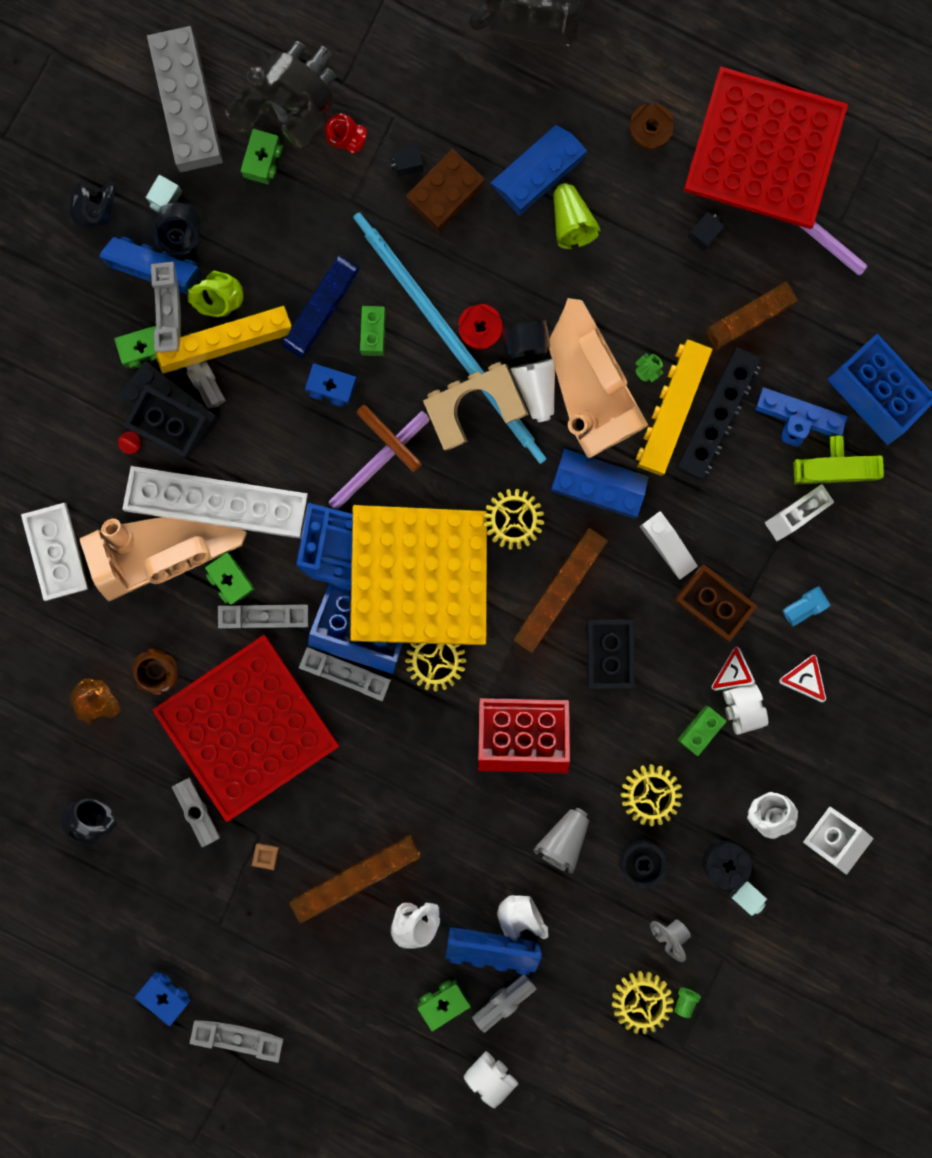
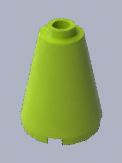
[553,183,600,249]

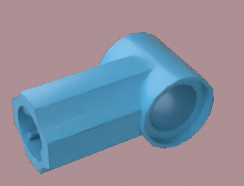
[782,586,831,626]

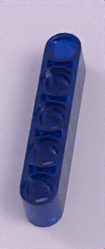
[282,255,359,359]

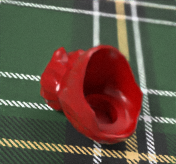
[325,113,367,154]

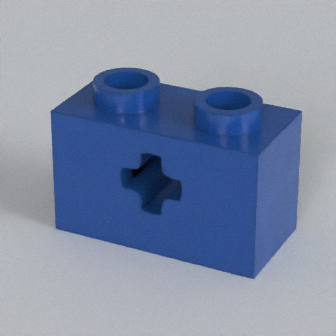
[305,363,357,407]
[134,972,191,1027]

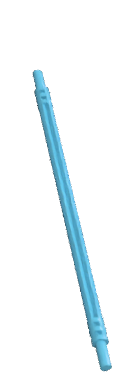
[353,212,547,464]

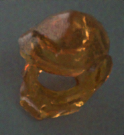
[70,679,121,725]

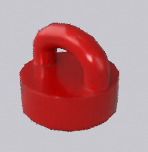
[118,432,142,455]

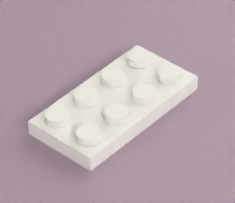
[21,503,89,601]

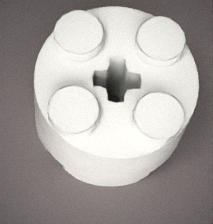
[723,683,768,735]
[464,1051,518,1108]

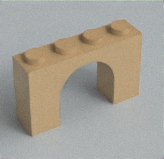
[423,362,529,450]

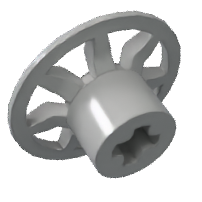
[650,920,691,962]

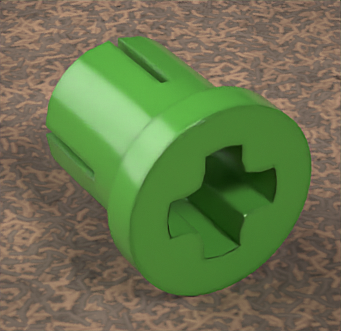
[674,988,701,1018]

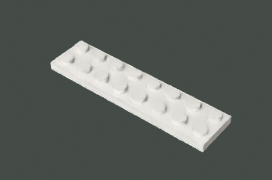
[122,466,308,539]

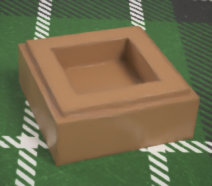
[252,843,279,870]

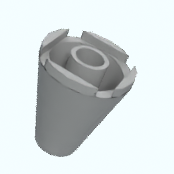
[533,808,589,874]

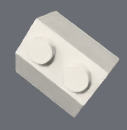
[803,807,873,875]

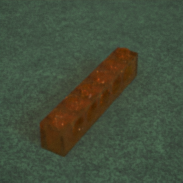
[513,528,608,653]
[289,835,421,924]

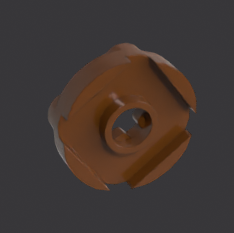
[629,104,674,151]

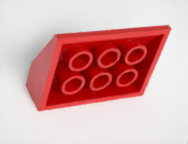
[478,698,570,773]

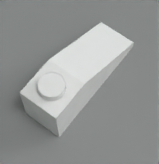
[765,484,834,541]
[639,511,698,580]

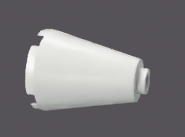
[511,359,555,422]

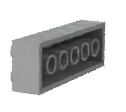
[147,26,223,172]

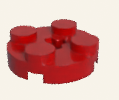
[459,304,502,350]

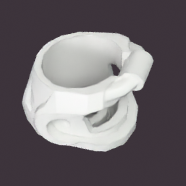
[747,792,798,839]
[497,896,548,943]
[391,903,440,948]

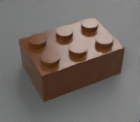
[406,148,485,234]
[673,564,757,642]

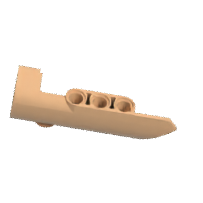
[549,298,648,458]
[80,517,247,601]

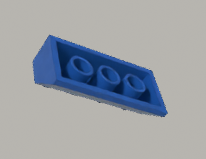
[490,125,587,217]
[99,237,201,295]
[551,449,649,519]

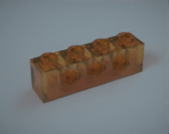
[706,281,798,350]

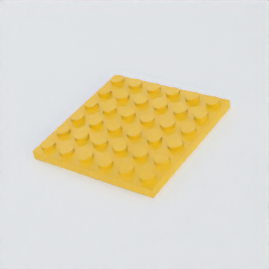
[350,505,487,645]

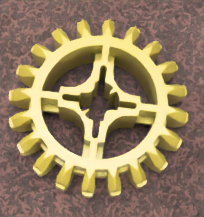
[484,489,544,549]
[405,643,466,691]
[621,764,682,826]
[612,971,673,1034]

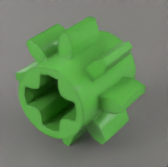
[635,353,663,382]

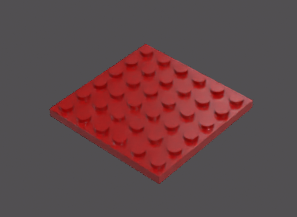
[683,66,848,229]
[152,635,339,822]

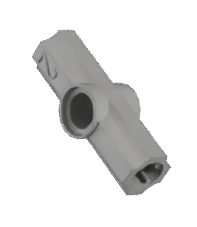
[186,361,226,409]
[172,778,220,847]
[472,974,536,1033]

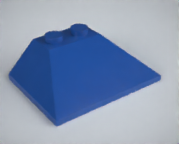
[296,503,352,588]

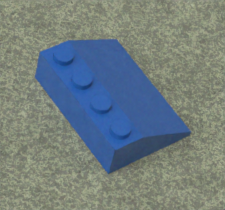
[827,334,932,445]
[308,583,403,674]
[445,927,541,975]

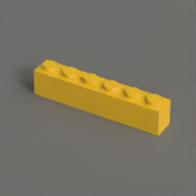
[154,306,291,374]
[635,339,712,476]

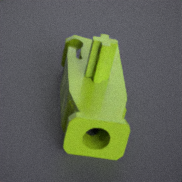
[793,436,884,484]

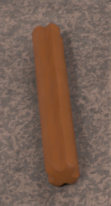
[357,405,422,472]

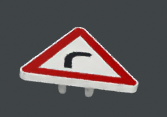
[712,647,755,691]
[779,655,826,702]

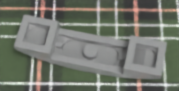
[151,262,181,353]
[218,605,308,628]
[299,647,391,701]
[190,1020,283,1063]

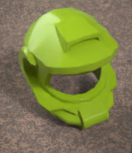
[188,271,243,317]

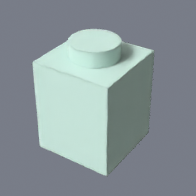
[146,175,182,212]
[728,881,767,916]

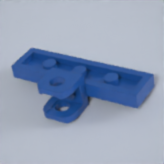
[755,387,847,447]

